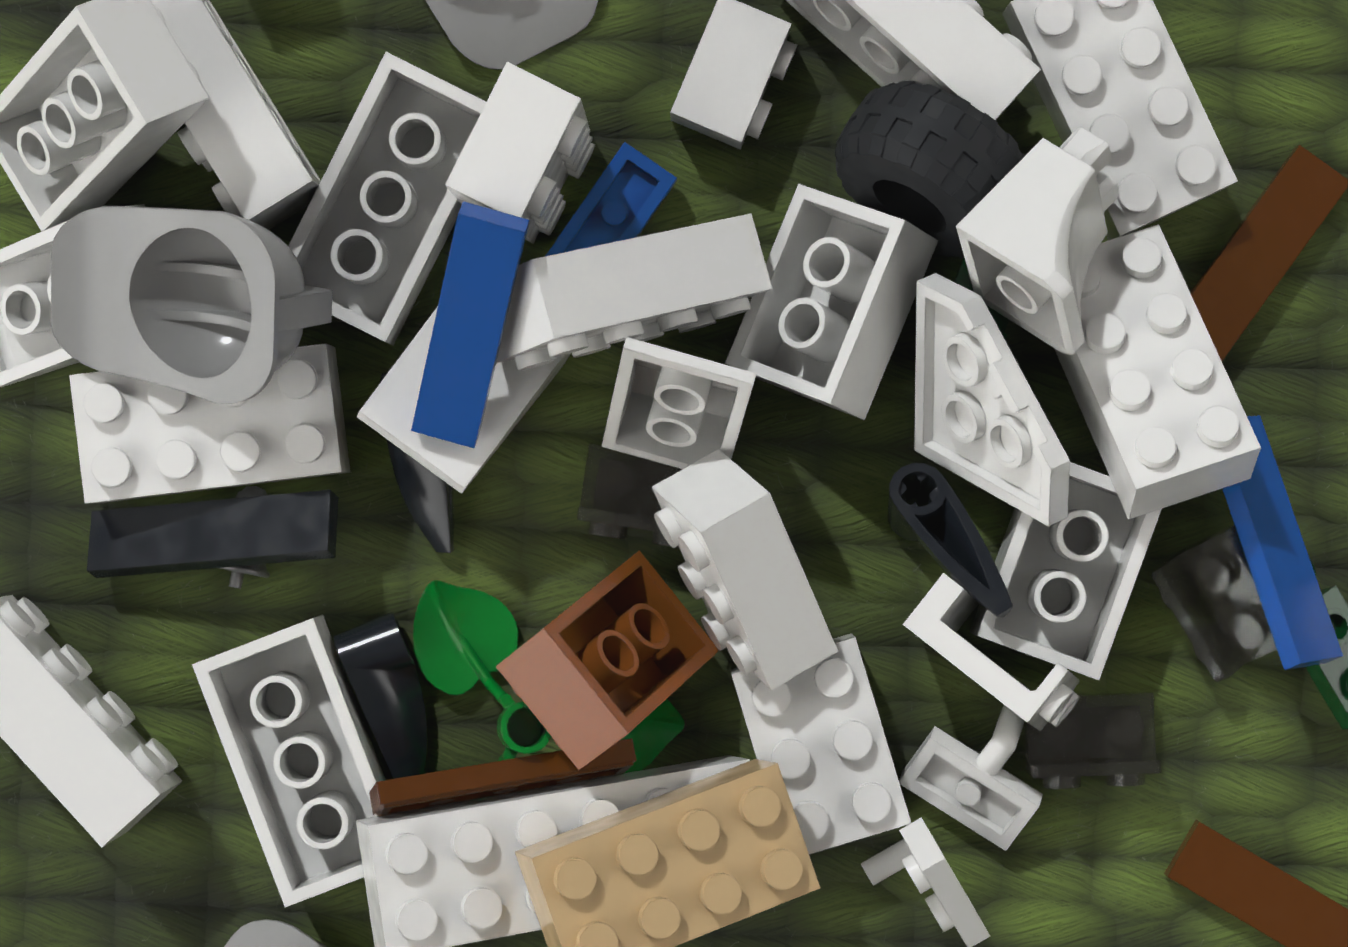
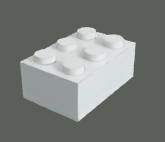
[725,184,938,420]
[652,449,838,691]
[969,462,1162,680]
[731,633,911,854]

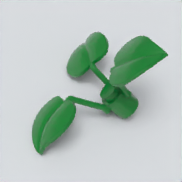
[413,580,685,774]

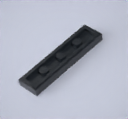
[87,489,339,578]

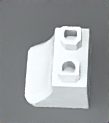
[956,127,1119,355]

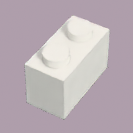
[670,0,797,150]

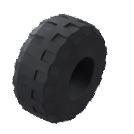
[834,81,1025,259]

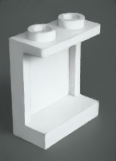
[903,573,1080,731]

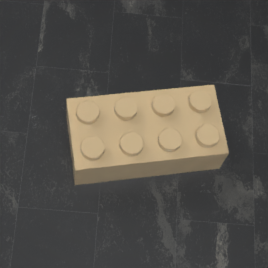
[515,759,820,947]

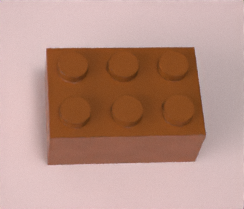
[496,550,719,770]

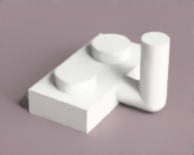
[899,705,1043,851]
[861,817,990,947]

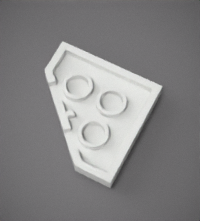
[914,273,1070,527]

